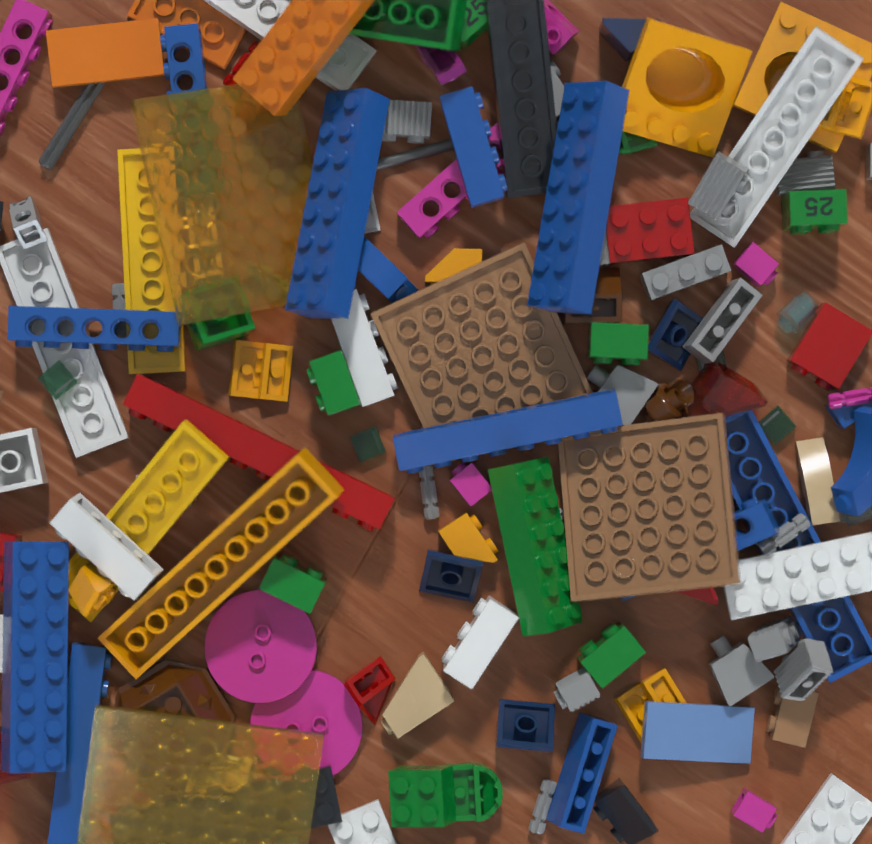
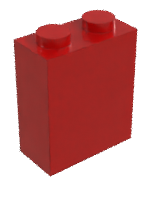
[787,302,872,391]

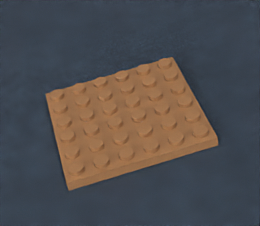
[370,242,593,462]
[558,413,741,602]

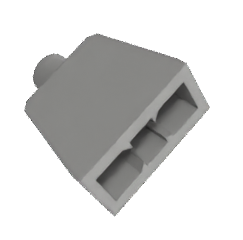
[587,365,658,426]
[708,634,775,706]

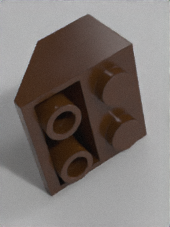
[563,268,622,324]

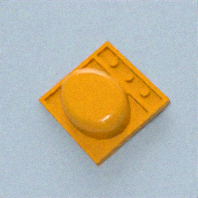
[733,2,872,153]
[622,17,753,158]

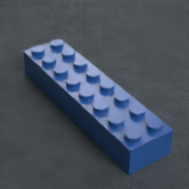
[527,81,629,314]
[285,88,390,319]
[1,541,69,773]

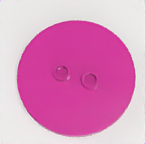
[204,590,317,703]
[250,670,363,776]

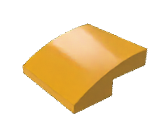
[818,76,872,140]
[228,340,294,402]
[614,668,687,744]

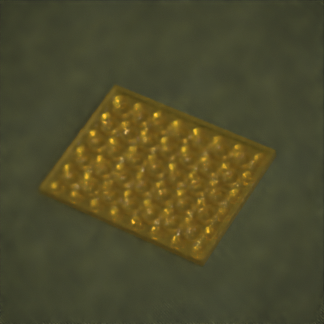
[131,84,313,326]
[77,705,324,844]

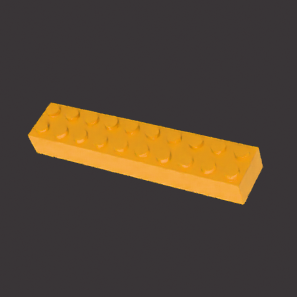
[98,447,344,679]

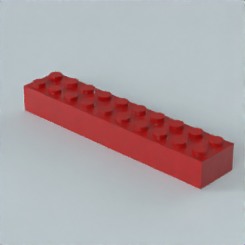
[122,374,395,532]

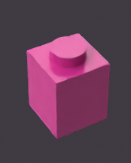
[732,242,779,287]
[450,462,492,506]
[730,787,777,833]

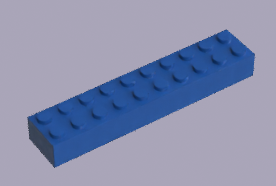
[725,405,872,683]

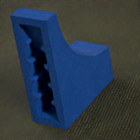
[830,406,872,517]

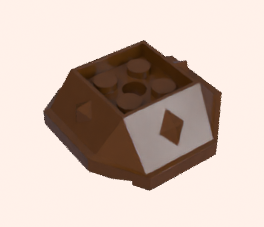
[110,659,236,786]

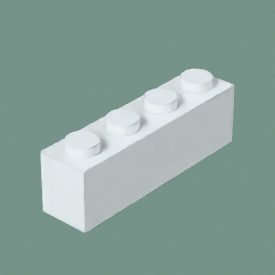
[331,289,398,407]
[50,493,164,600]

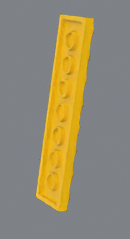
[117,147,186,375]
[68,419,229,622]

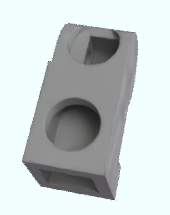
[9,196,47,249]

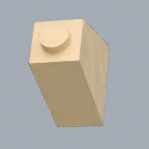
[381,652,454,738]

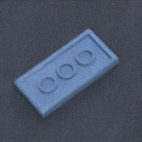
[641,701,755,764]

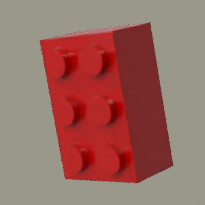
[606,197,694,265]

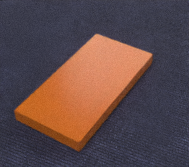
[126,0,247,71]
[46,18,165,88]

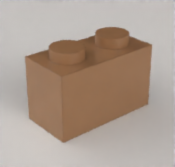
[766,688,819,748]

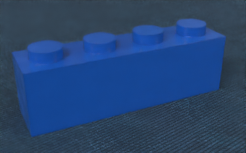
[439,86,508,208]
[546,712,618,834]

